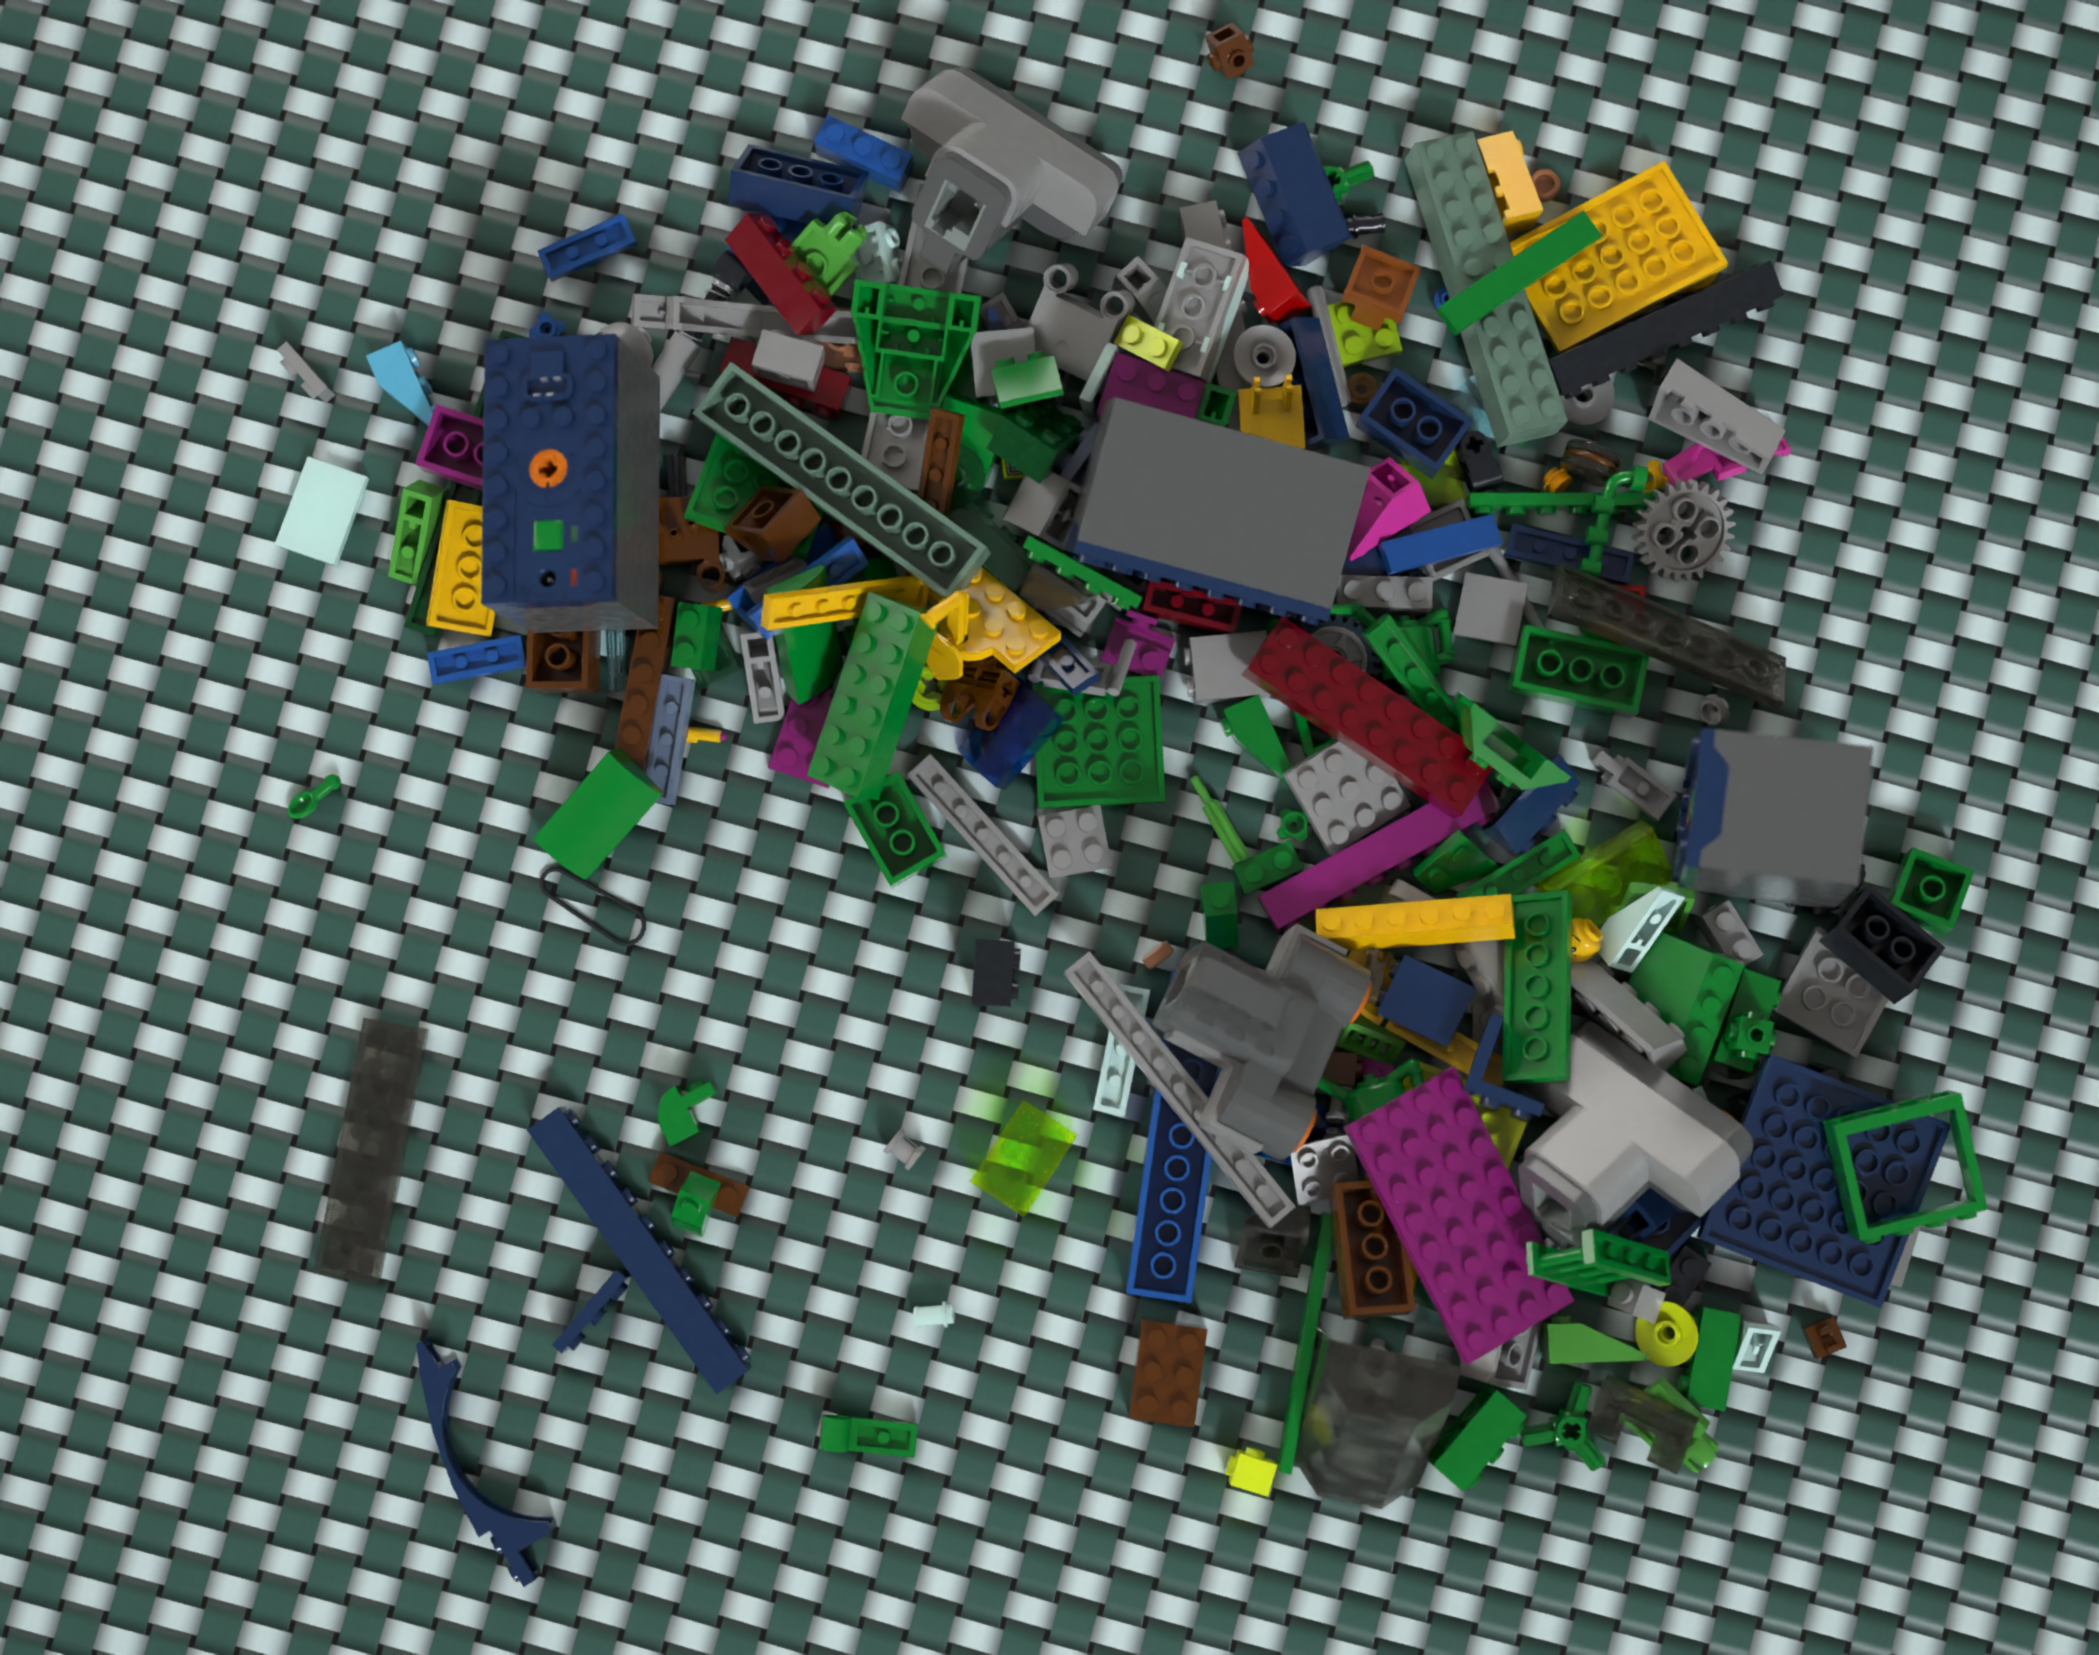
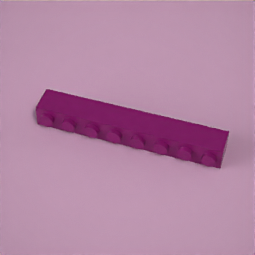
[1257,779,1502,932]

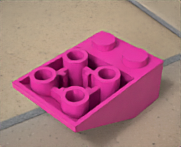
[1346,457,1431,561]

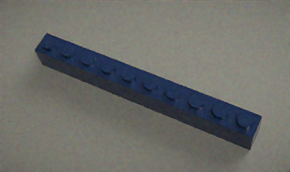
[527,1107,752,1394]

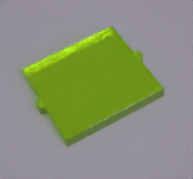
[1401,449,1466,507]

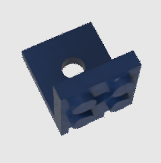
[1463,1014,1545,1123]

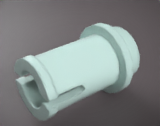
[913,1301,955,1328]

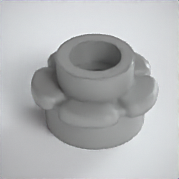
[1699,694,1730,724]

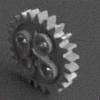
[1632,478,1736,582]

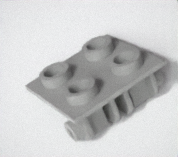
[1290,1127,1359,1206]

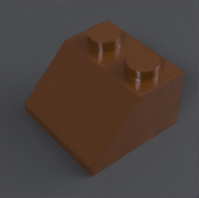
[723,485,821,562]

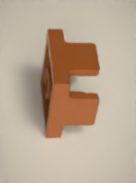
[1341,245,1421,330]

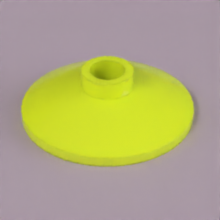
[1635,1301,1698,1367]

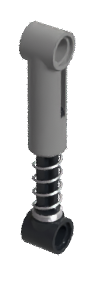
[651,250,752,412]

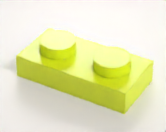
[1114,315,1184,372]

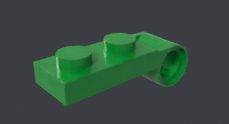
[819,1415,918,1458]

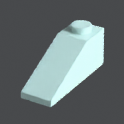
[1598,886,1685,973]

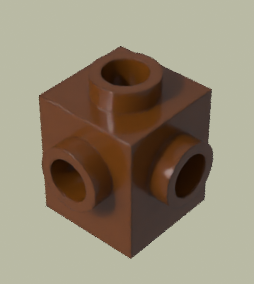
[1205,22,1254,79]

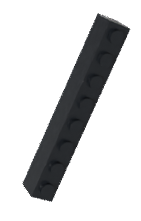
[1548,260,1784,400]

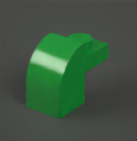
[658,1079,719,1147]

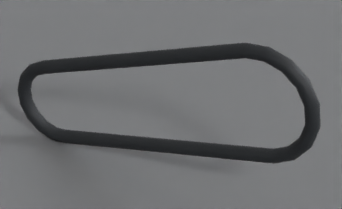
[539,867,646,946]

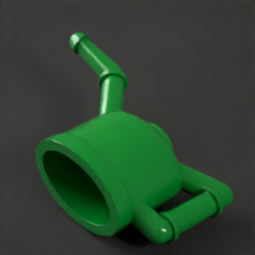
[1330,602,1455,681]
[1317,1058,1424,1123]

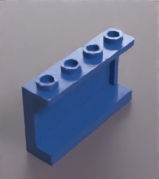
[726,522,869,640]

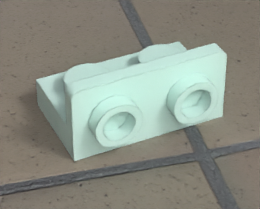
[855,221,903,285]

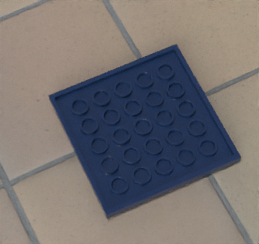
[1696,1054,1951,1308]

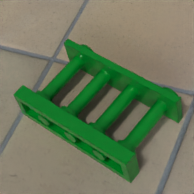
[1526,1229,1671,1297]

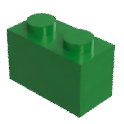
[671,602,722,671]

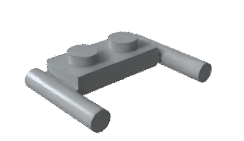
[1028,639,1137,696]

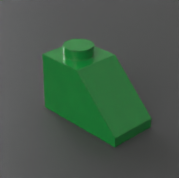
[1199,881,1239,949]
[671,1171,721,1237]

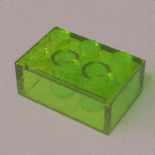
[970,1099,1077,1217]

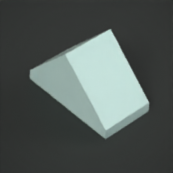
[1733,1319,1781,1373]

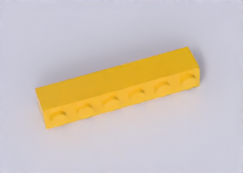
[1315,894,1516,951]

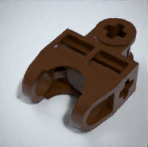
[940,655,1020,731]

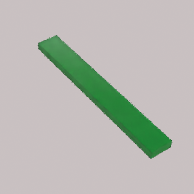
[1277,1212,1333,1475]

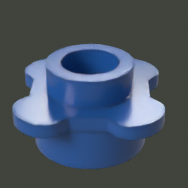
[529,312,566,338]

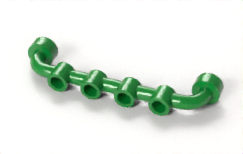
[1571,465,1648,643]

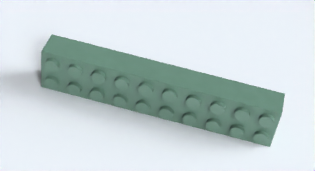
[1405,131,1568,448]
[693,362,991,599]

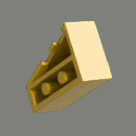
[1476,131,1543,235]

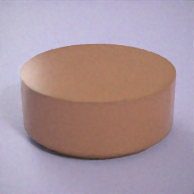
[1531,169,1560,203]
[1141,940,1174,969]

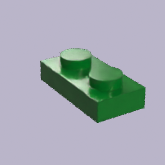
[1231,840,1303,895]

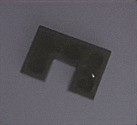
[1587,1374,1700,1475]

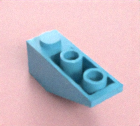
[366,341,436,426]

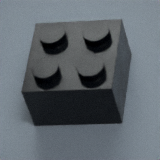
[972,939,1021,1008]

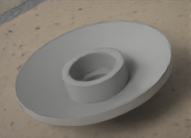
[1233,325,1296,388]
[1560,380,1615,425]

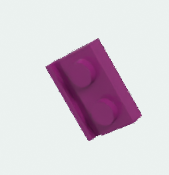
[1100,617,1175,683]

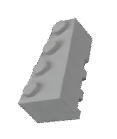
[1648,358,1786,475]

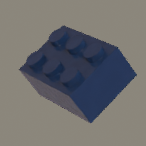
[1355,367,1474,480]

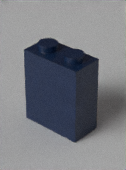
[1374,955,1476,1049]

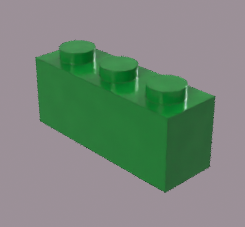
[1708,968,1782,1074]
[1676,1304,1742,1412]

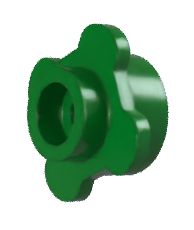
[1277,808,1309,842]

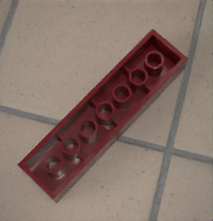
[1241,616,1493,819]

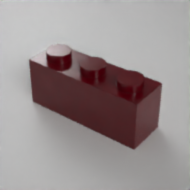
[1139,580,1242,634]

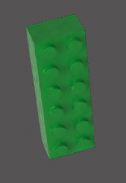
[807,592,939,800]

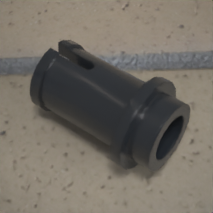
[1345,213,1386,239]

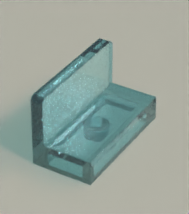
[1444,374,1495,445]

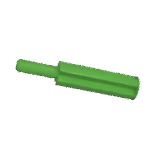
[1190,775,1250,864]

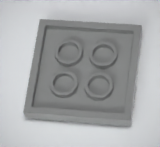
[1282,740,1411,856]
[1772,926,1888,1058]

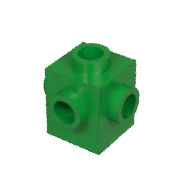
[1725,1011,1776,1060]

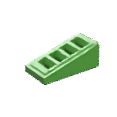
[1335,1015,1406,1065]

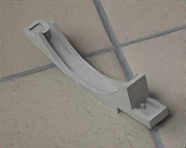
[631,294,858,345]

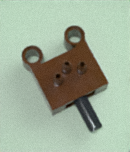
[658,454,728,594]

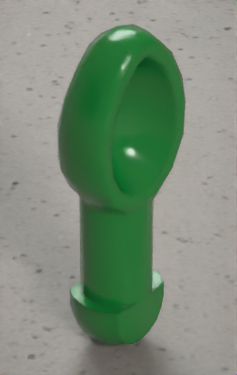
[287,774,341,819]

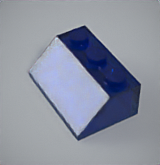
[958,676,1066,790]

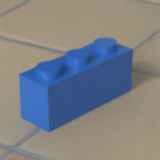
[814,115,914,194]

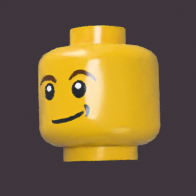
[1571,918,1602,963]

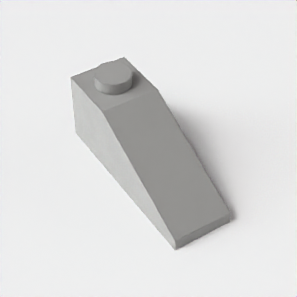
[740,622,785,724]

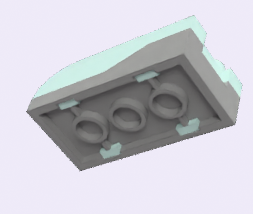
[1144,237,1249,383]

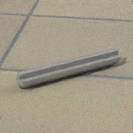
[1306,286,1352,407]

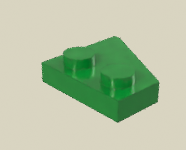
[1411,829,1499,894]

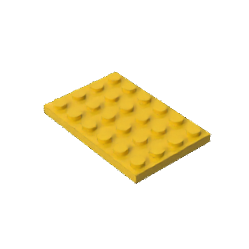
[1510,160,1728,353]

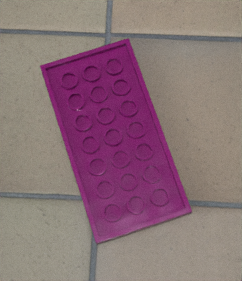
[1343,1066,1574,1364]

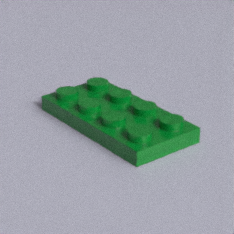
[1023,535,1143,611]

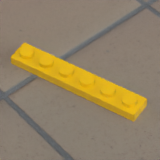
[760,575,929,630]

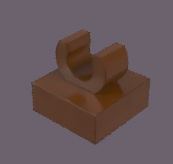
[1802,1316,1847,1359]

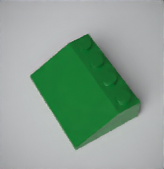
[1628,930,1745,1086]

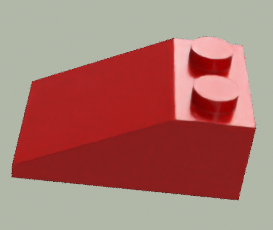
[1242,217,1312,325]

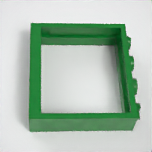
[1823,1090,1988,1244]

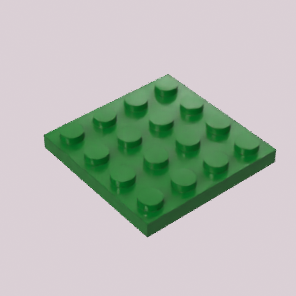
[684,433,824,561]
[1032,675,1165,809]

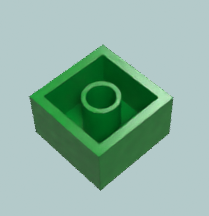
[1887,847,1975,937]

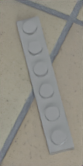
[907,754,1059,917]

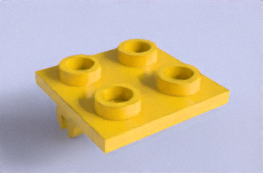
[1237,374,1306,449]

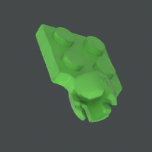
[792,211,867,297]
[1616,1377,1720,1473]

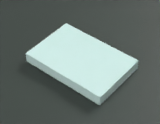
[275,457,369,567]

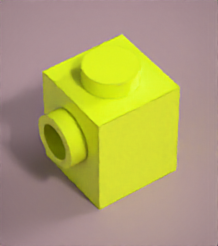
[1225,1446,1277,1497]

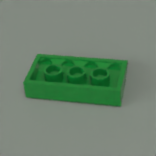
[765,564,844,705]
[533,747,664,880]

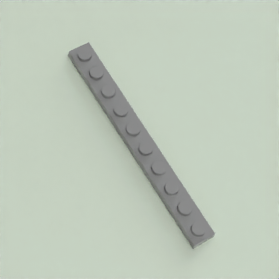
[1063,951,1296,1228]

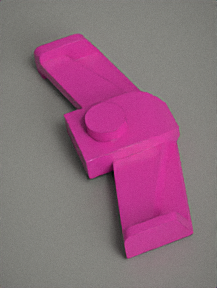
[1662,437,1791,488]

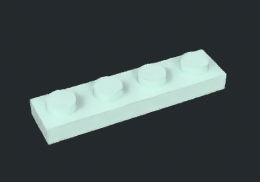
[1093,984,1150,1116]

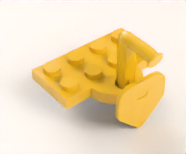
[920,566,1061,680]

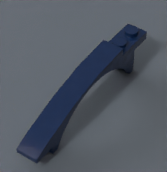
[416,1338,557,1587]

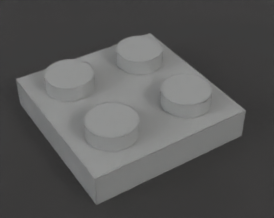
[1038,805,1112,879]

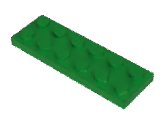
[1502,890,1572,1084]

